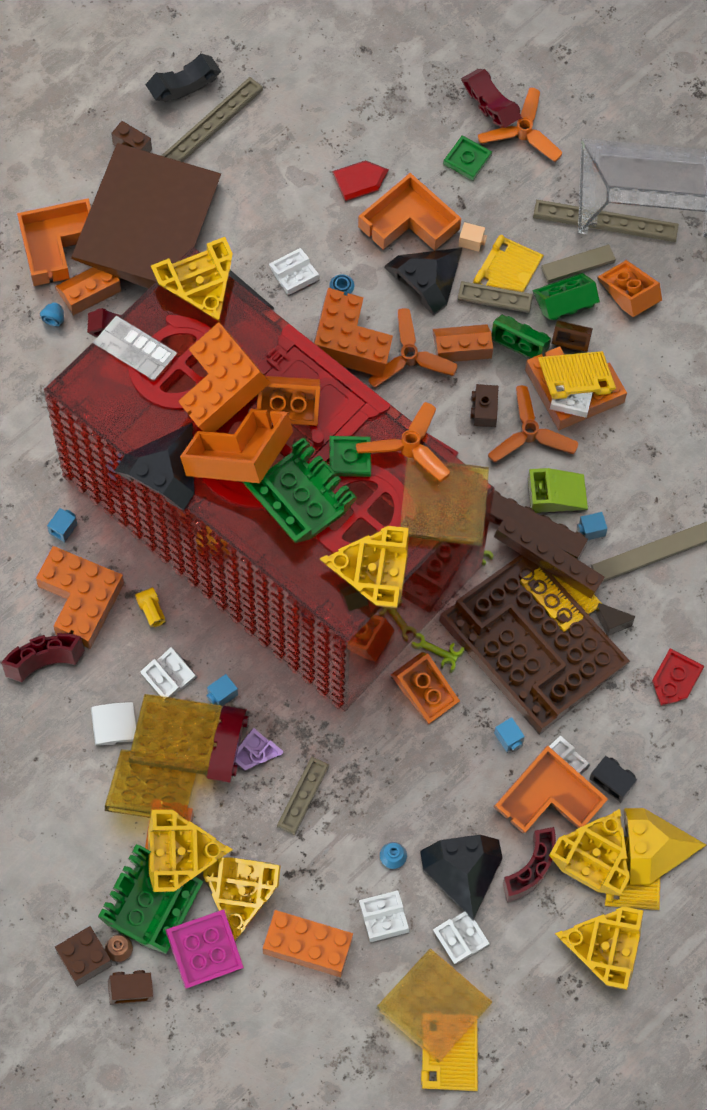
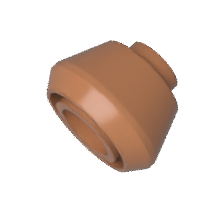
[105,934,133,962]

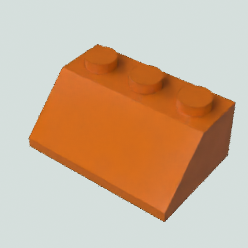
[55,267,121,316]
[433,324,493,362]
[257,376,320,426]

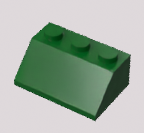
[532,273,600,320]
[491,314,551,359]

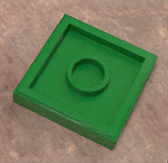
[443,135,492,181]
[329,436,371,477]

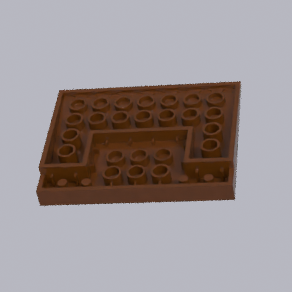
[71,143,222,295]
[439,555,630,735]

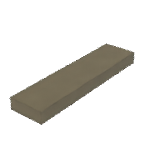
[541,244,616,283]
[458,281,533,313]
[277,756,329,835]

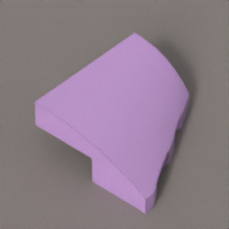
[235,728,283,770]

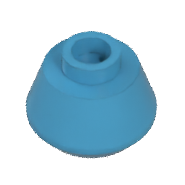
[329,274,355,296]
[40,303,64,326]
[380,842,407,869]

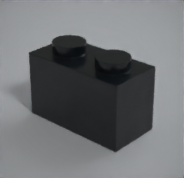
[589,755,637,803]

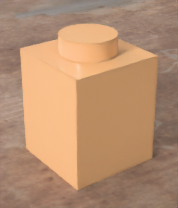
[459,222,487,252]

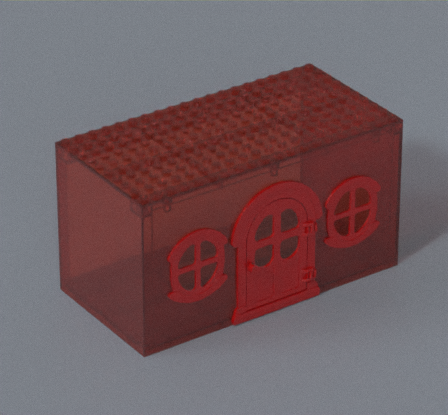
[44,247,495,712]

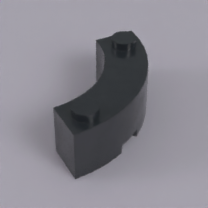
[145,53,221,102]

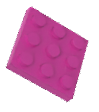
[165,909,244,989]

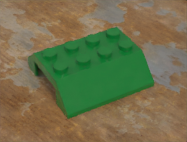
[243,438,357,543]
[98,844,203,954]

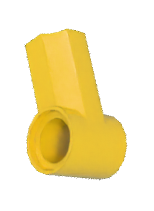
[135,587,166,628]

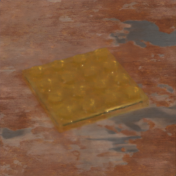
[400,457,489,546]
[129,694,222,775]
[105,749,199,819]
[376,948,492,1063]

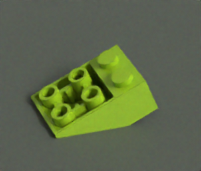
[527,468,588,513]

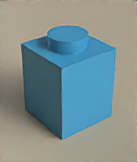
[47,508,77,542]
[577,512,608,540]
[206,674,238,708]
[494,717,525,752]

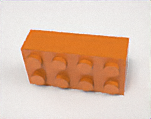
[263,910,353,978]

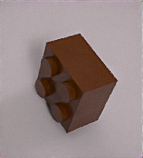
[55,926,113,987]

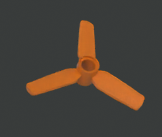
[478,87,562,162]
[368,308,457,388]
[488,385,578,462]
[356,402,450,482]

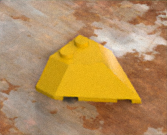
[151,237,233,321]
[320,526,409,608]
[624,808,707,886]
[549,809,630,896]
[148,810,233,892]
[203,857,281,941]
[555,907,644,990]

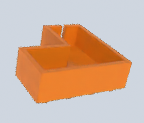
[358,173,461,251]
[17,198,91,286]
[314,288,393,377]
[178,322,271,432]
[525,346,627,431]
[180,409,293,483]
[36,546,124,649]
[493,746,608,833]

